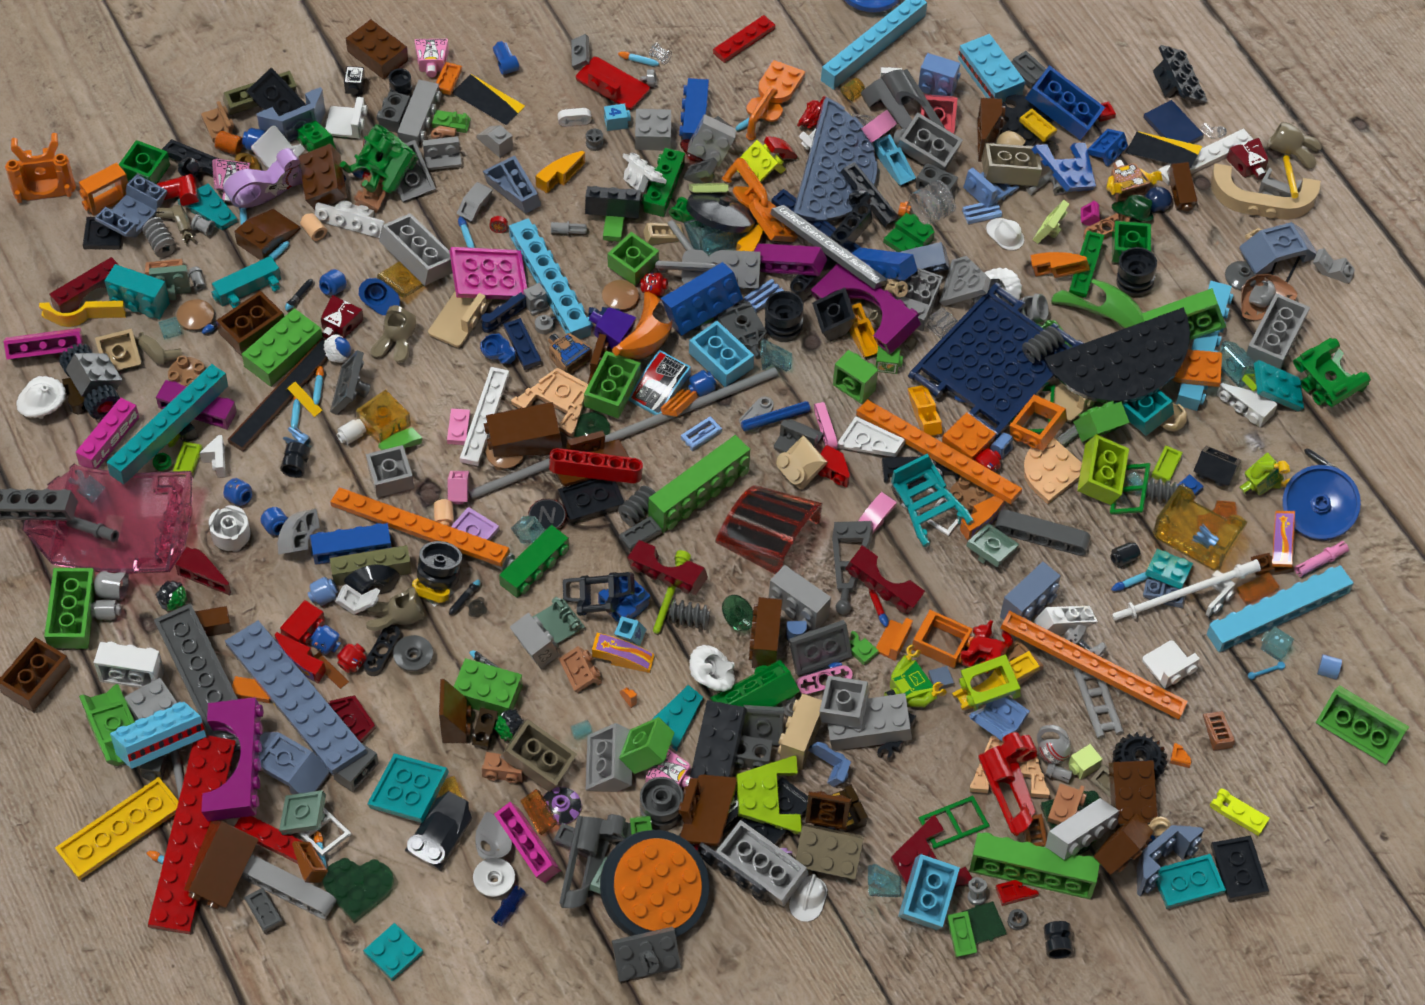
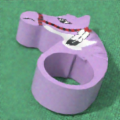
[223,148,303,208]

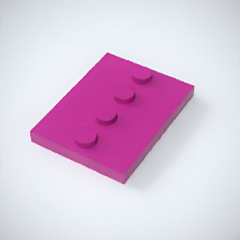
[449,247,527,300]

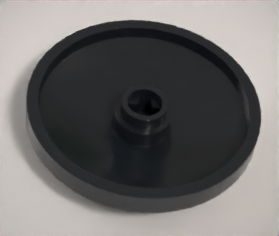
[686,192,757,233]

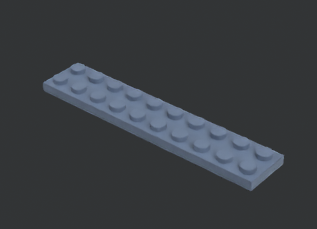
[225,620,367,775]

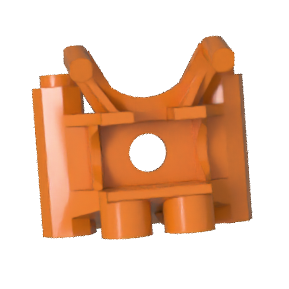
[5,133,76,203]

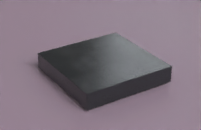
[83,217,122,250]

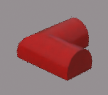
[157,174,199,206]

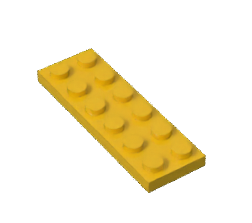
[55,777,178,880]

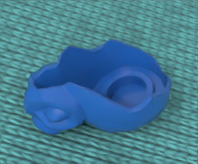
[480,333,515,364]

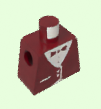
[1226,138,1268,180]
[321,295,364,339]

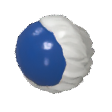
[324,335,351,363]

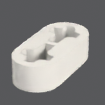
[557,108,592,126]

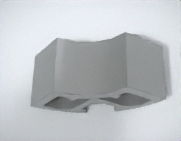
[277,509,320,554]

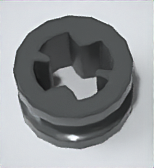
[1007,909,1027,930]

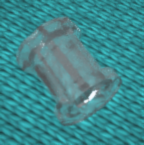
[649,43,672,65]

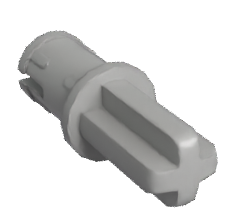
[551,221,587,236]

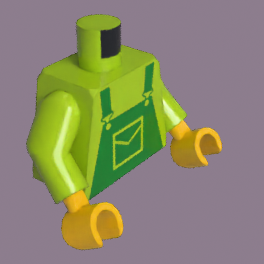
[1239,452,1290,496]
[884,645,947,708]

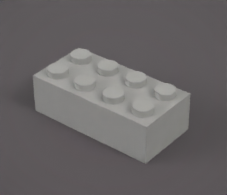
[379,213,453,285]
[1245,293,1310,369]
[828,693,912,751]
[716,820,808,907]

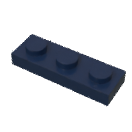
[504,318,541,370]

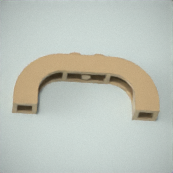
[1211,164,1321,220]

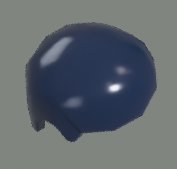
[1144,186,1173,213]

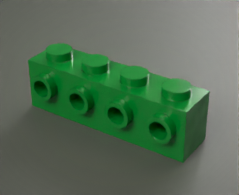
[641,148,685,217]

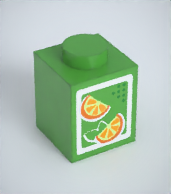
[876,346,903,374]

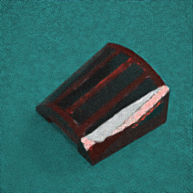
[715,485,822,574]

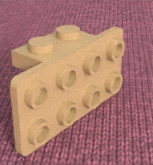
[428,291,493,348]
[1044,383,1096,422]

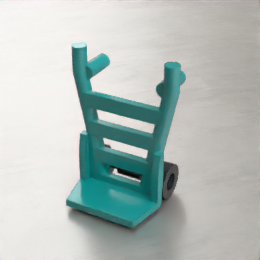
[891,454,974,547]

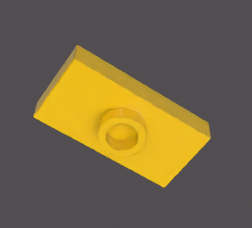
[1019,109,1057,142]

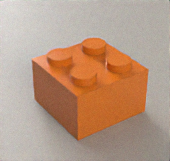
[942,412,996,460]

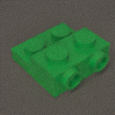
[883,212,935,252]

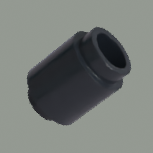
[1110,542,1140,567]

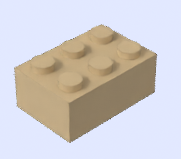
[777,694,822,770]

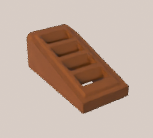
[1203,711,1235,751]
[1023,814,1047,847]
[292,841,328,883]

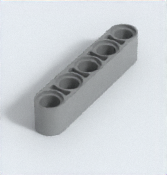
[241,855,337,919]

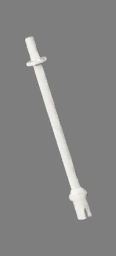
[1112,559,1261,621]

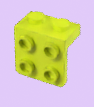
[737,140,786,182]

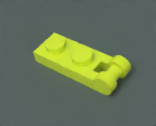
[1210,788,1270,836]

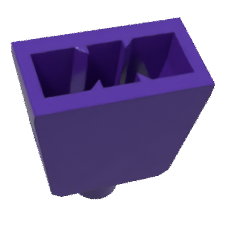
[589,308,636,349]

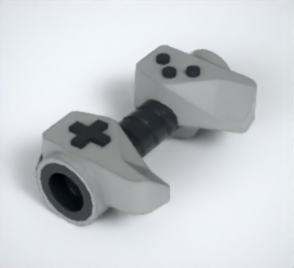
[1064,624,1107,658]

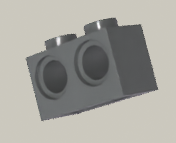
[376,91,410,133]
[915,163,958,203]
[734,735,773,769]

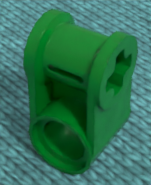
[669,197,703,228]

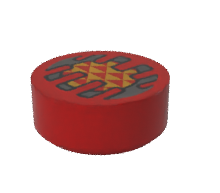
[489,216,508,233]

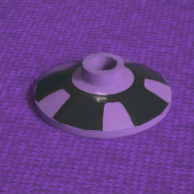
[540,787,581,825]

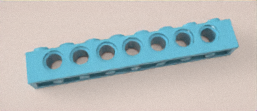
[509,218,593,339]

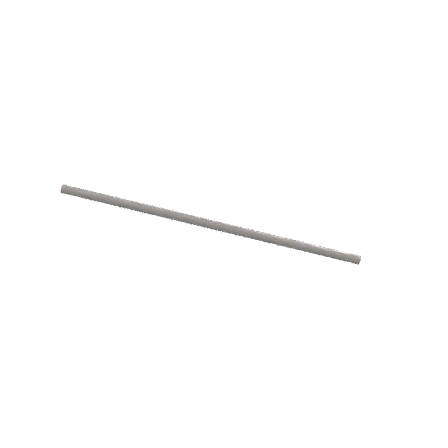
[468,367,778,499]

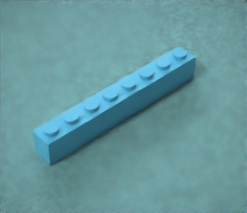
[821,0,927,90]
[1176,281,1233,411]
[1206,565,1354,653]

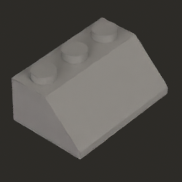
[586,723,632,792]

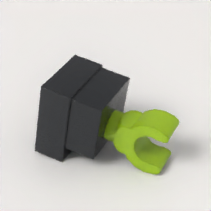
[168,422,198,448]

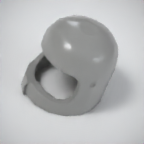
[94,571,129,601]

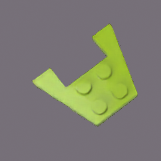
[736,756,802,834]

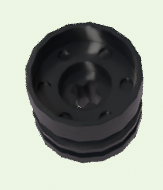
[1116,247,1157,296]
[765,291,804,341]

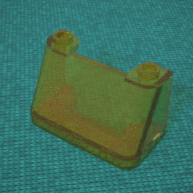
[1153,484,1247,571]

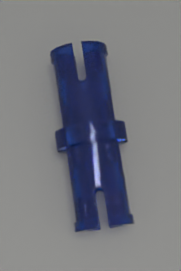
[491,885,526,926]

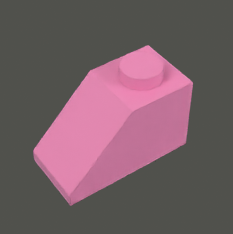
[448,471,469,504]

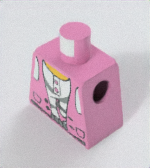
[415,39,449,77]
[212,159,250,202]
[646,749,691,788]

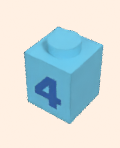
[604,104,631,131]
[614,616,647,647]

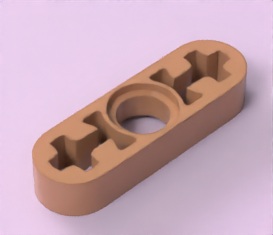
[1083,213,1130,239]

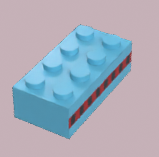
[958,34,1025,102]
[110,702,206,769]

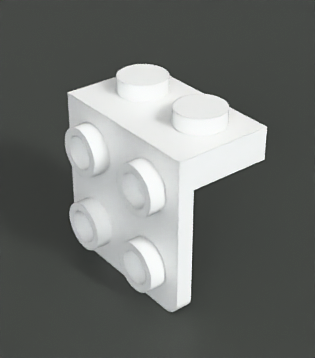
[325,97,367,139]
[251,126,305,169]
[1142,640,1200,689]

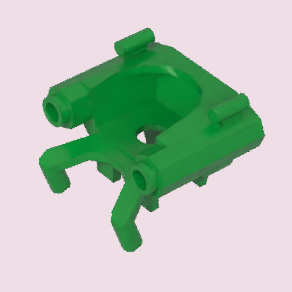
[340,124,419,193]
[1293,338,1371,407]

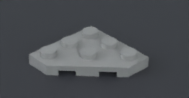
[940,256,991,306]

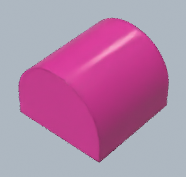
[1081,201,1100,226]

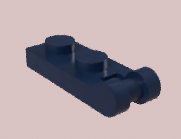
[481,292,526,333]

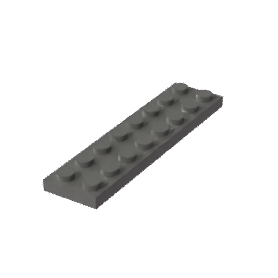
[154,603,241,752]

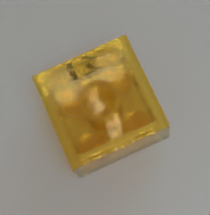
[356,389,411,444]

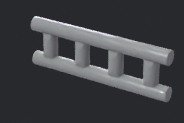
[1073,667,1124,739]

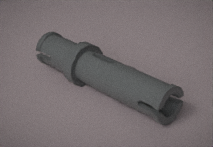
[66,516,119,542]

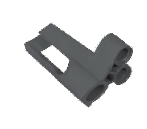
[860,69,945,129]
[559,814,632,909]

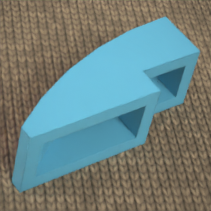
[873,134,916,186]

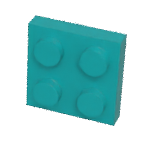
[1145,549,1193,589]
[363,923,423,981]

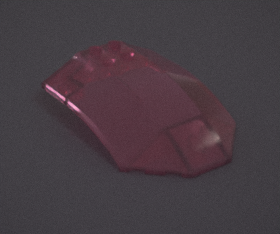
[22,463,193,574]

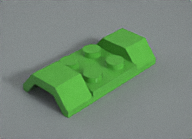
[79,684,135,766]

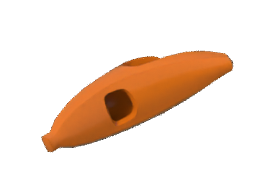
[612,292,673,359]

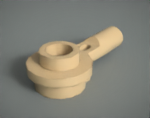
[1149,817,1171,836]

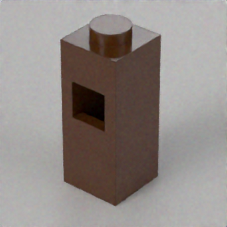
[1167,162,1197,211]
[195,606,232,637]

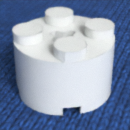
[209,505,251,552]

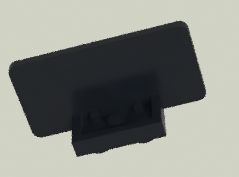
[1153,45,1207,104]
[699,842,770,902]

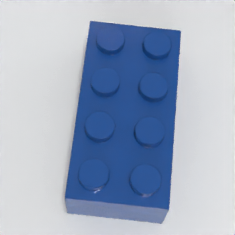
[1025,65,1105,140]
[661,262,743,336]

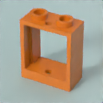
[79,162,128,216]
[1009,394,1067,451]
[912,610,973,669]

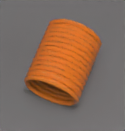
[215,131,243,155]

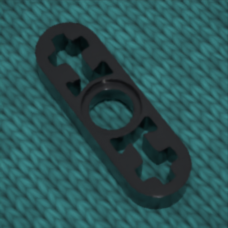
[364,624,401,676]

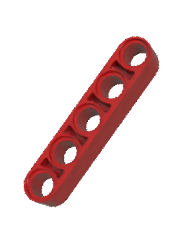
[549,448,643,484]

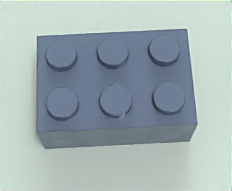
[1000,562,1061,621]

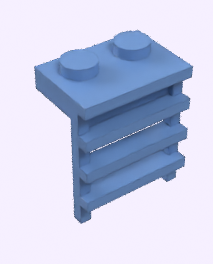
[963,168,1019,208]
[969,696,1030,741]

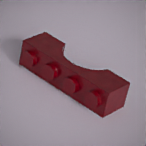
[49,257,119,313]
[627,540,708,595]
[845,545,925,615]

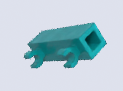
[211,256,281,309]

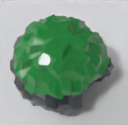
[155,580,187,611]
[494,709,524,741]

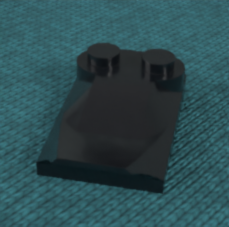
[405,791,473,871]

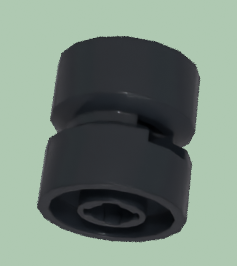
[389,68,413,98]
[280,442,310,478]
[1043,921,1074,959]

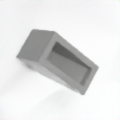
[476,125,513,158]

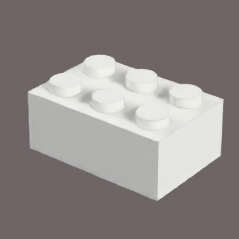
[94,642,164,688]

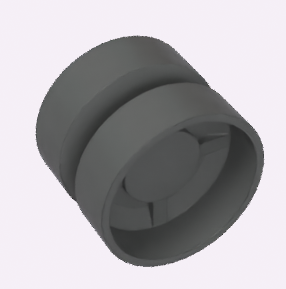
[640,777,683,831]

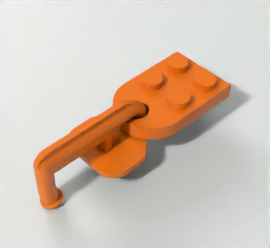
[746,60,805,140]
[722,158,798,242]
[1171,349,1222,387]

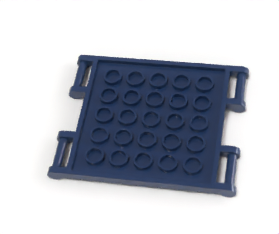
[908,282,1083,440]

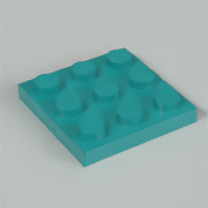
[367,753,449,823]

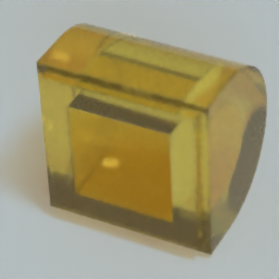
[840,78,865,102]

